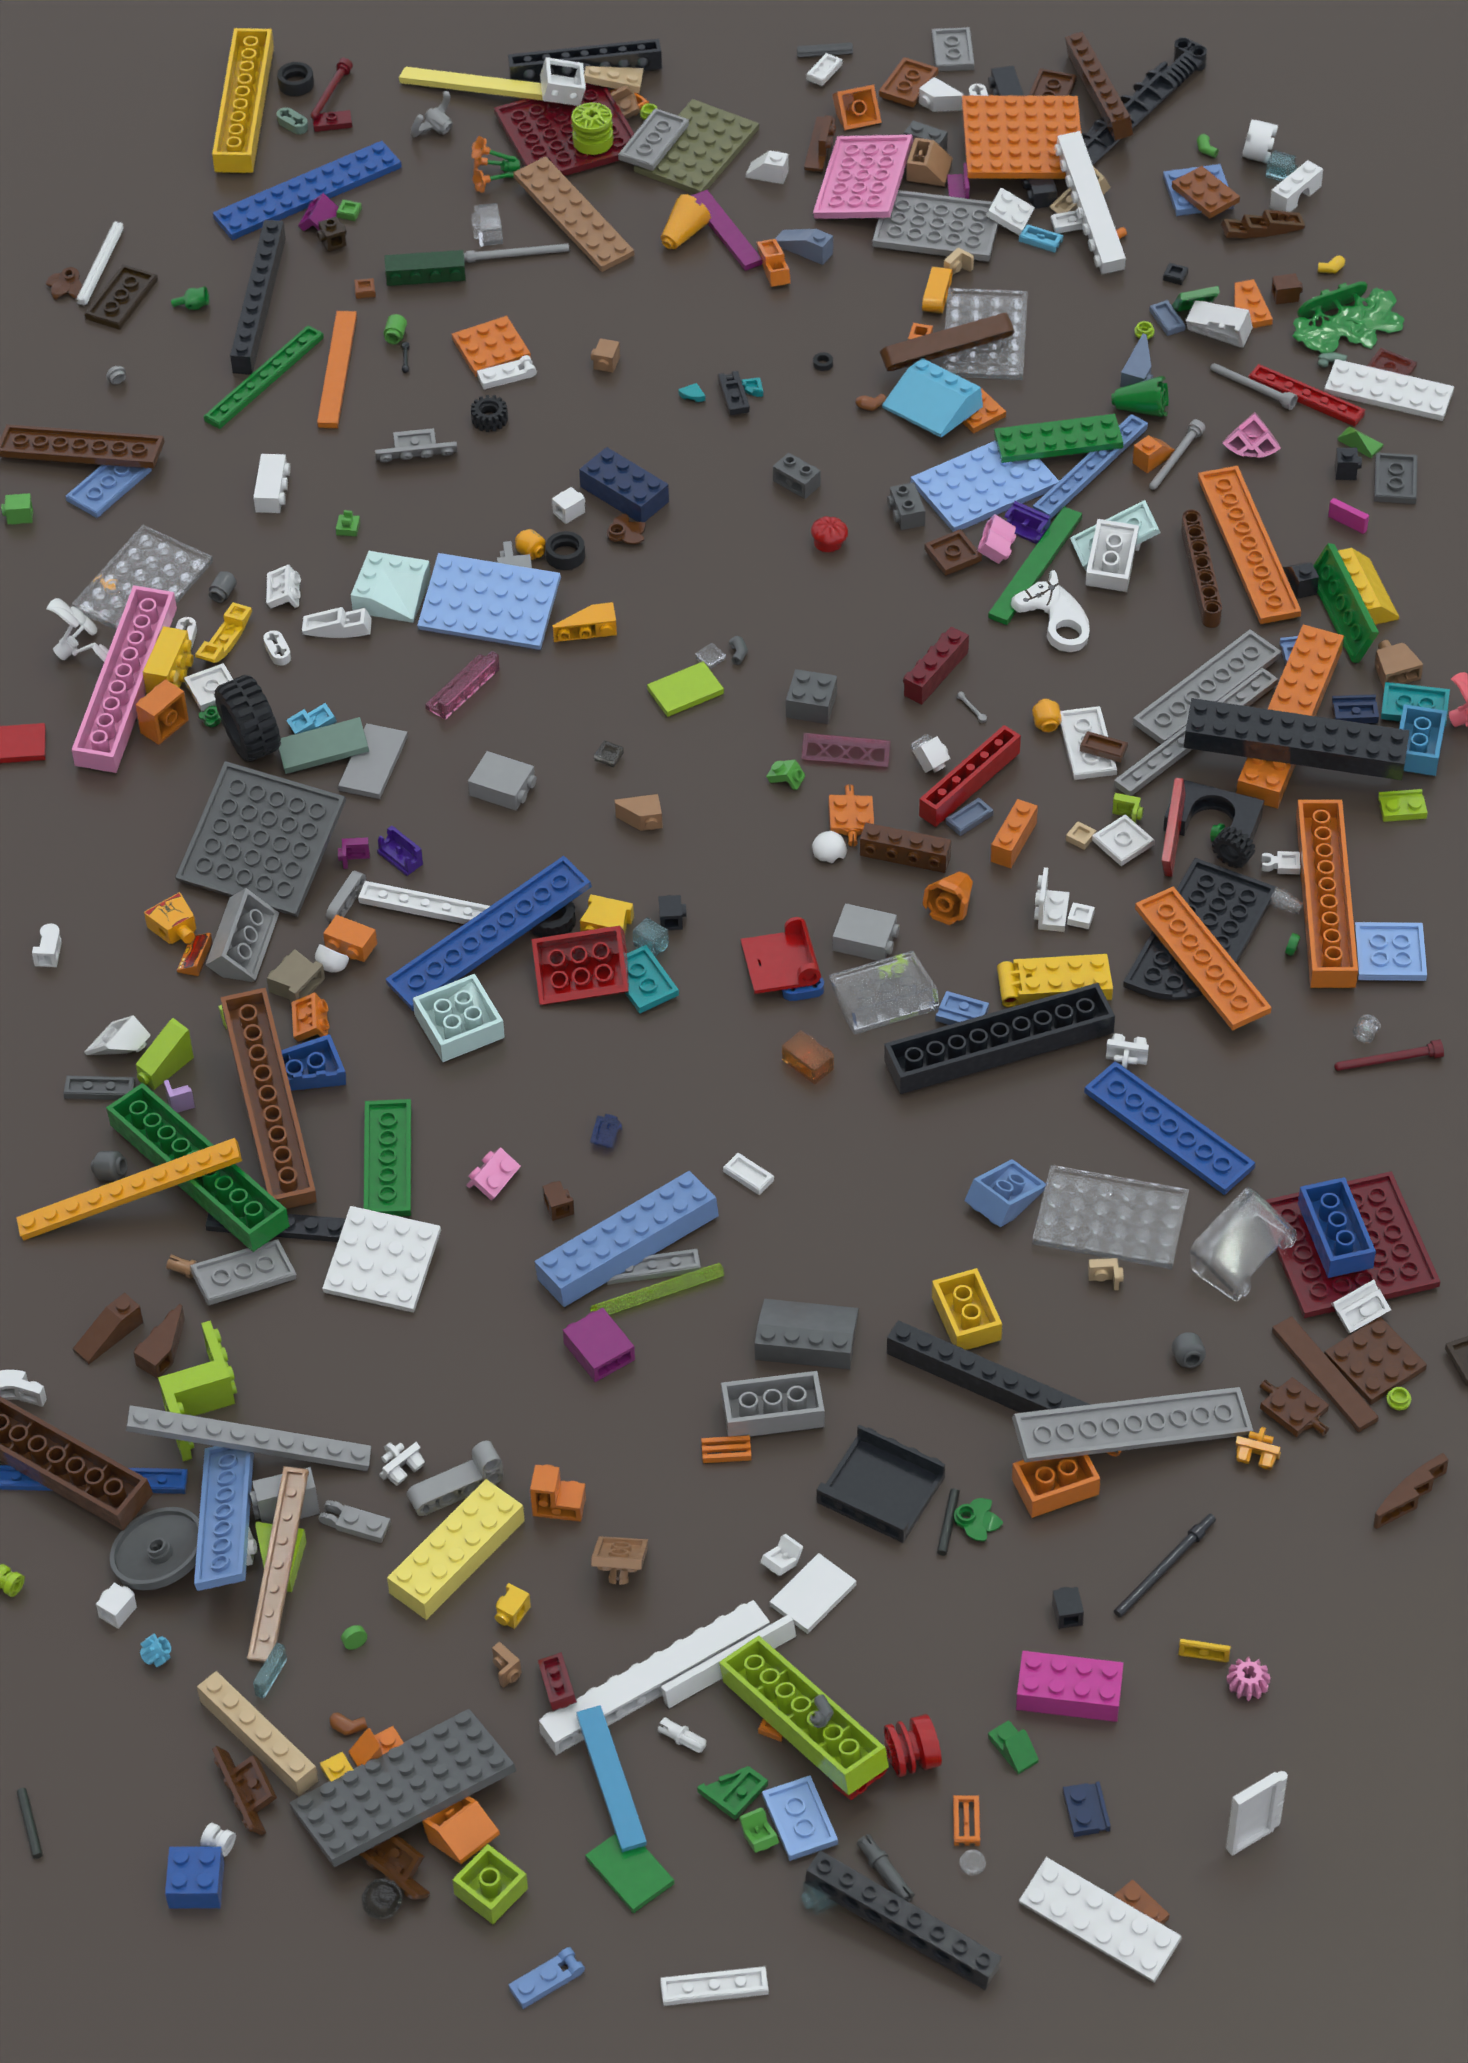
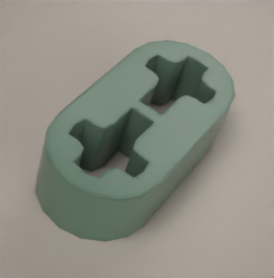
[276,108,308,134]

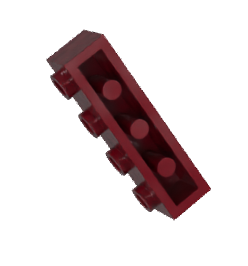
[903,626,969,705]

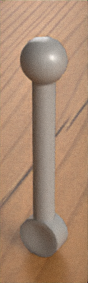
[957,692,987,723]

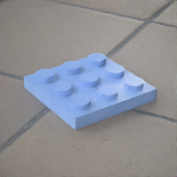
[1354,922,1427,981]

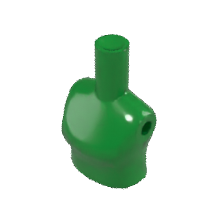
[171,286,209,310]

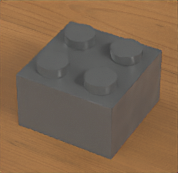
[786,669,837,724]

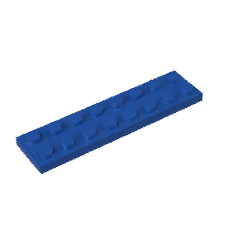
[1084,1061,1256,1195]

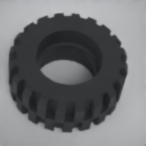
[214,675,281,762]

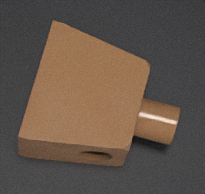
[1375,640,1423,689]

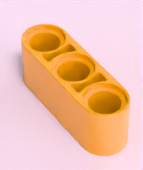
[922,267,953,314]

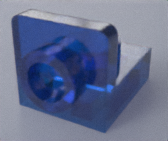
[590,1114,623,1149]

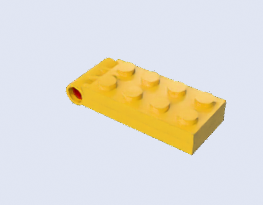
[997,954,1113,1008]

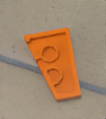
[1234,279,1273,328]

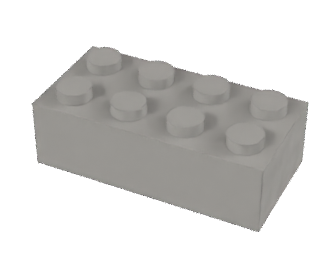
[721,1371,825,1437]

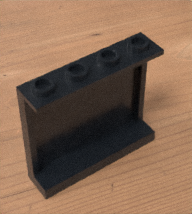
[816,1425,945,1543]

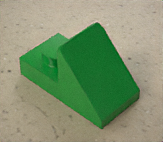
[988,1720,1039,1774]

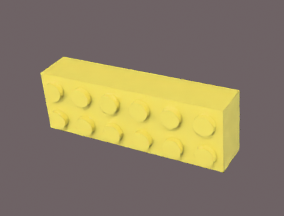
[387,1479,525,1620]

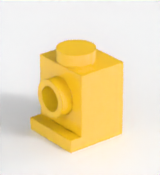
[494,1583,531,1629]

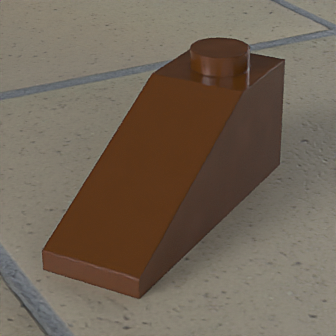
[73,1292,143,1365]

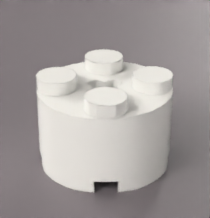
[1242,119,1278,164]

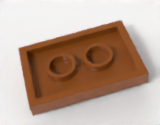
[879,57,938,107]
[1171,166,1240,219]

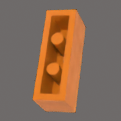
[991,799,1038,868]

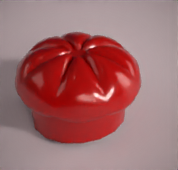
[811,516,848,552]

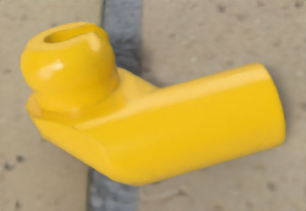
[1318,255,1345,273]

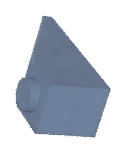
[775,229,833,265]
[1120,334,1153,387]

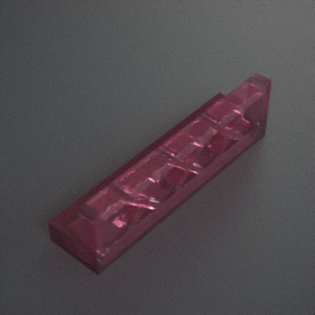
[425,651,500,720]
[802,733,892,767]

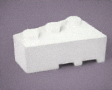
[1186,300,1253,348]

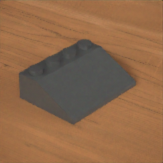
[755,1299,859,1369]

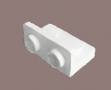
[266,564,301,608]

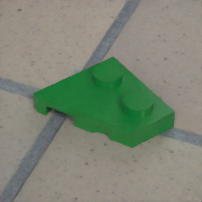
[697,1766,768,1820]

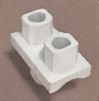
[1106,1033,1149,1069]
[379,1442,425,1486]

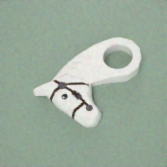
[1011,570,1090,652]

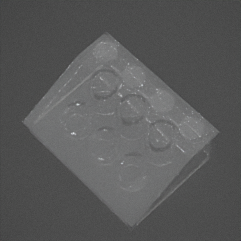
[829,951,939,1034]

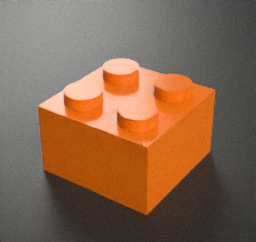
[135,679,189,745]

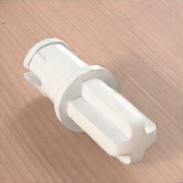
[658,1717,706,1753]

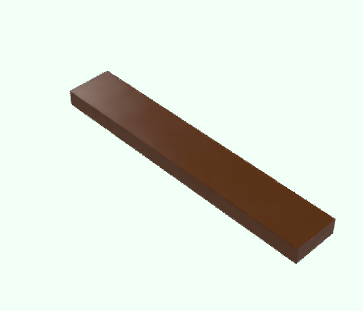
[1272,1316,1379,1432]

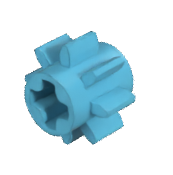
[140,1634,171,1667]

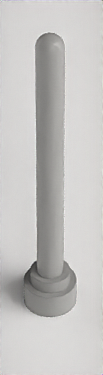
[1210,363,1298,410]
[1149,419,1206,490]

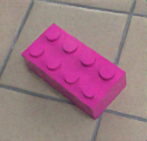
[1016,1651,1124,1722]

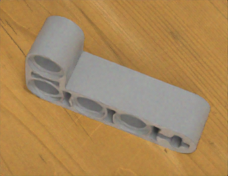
[406,1441,503,1516]

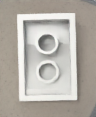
[1086,519,1139,592]

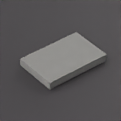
[932,27,974,71]

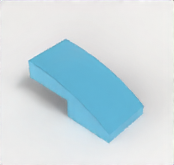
[286,703,337,734]

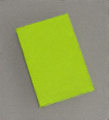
[647,661,724,717]

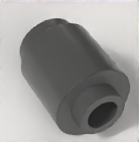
[209,571,237,603]

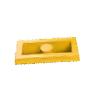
[1178,1639,1231,1662]

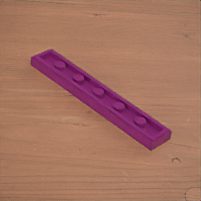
[691,190,762,271]

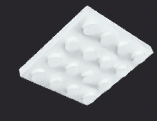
[322,1206,441,1313]

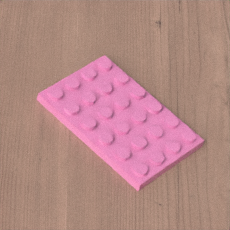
[813,135,913,219]

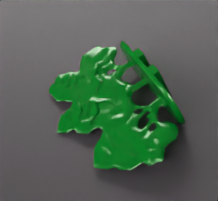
[1292,281,1404,353]

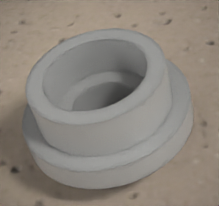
[106,366,126,384]

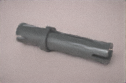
[857,1834,915,1902]

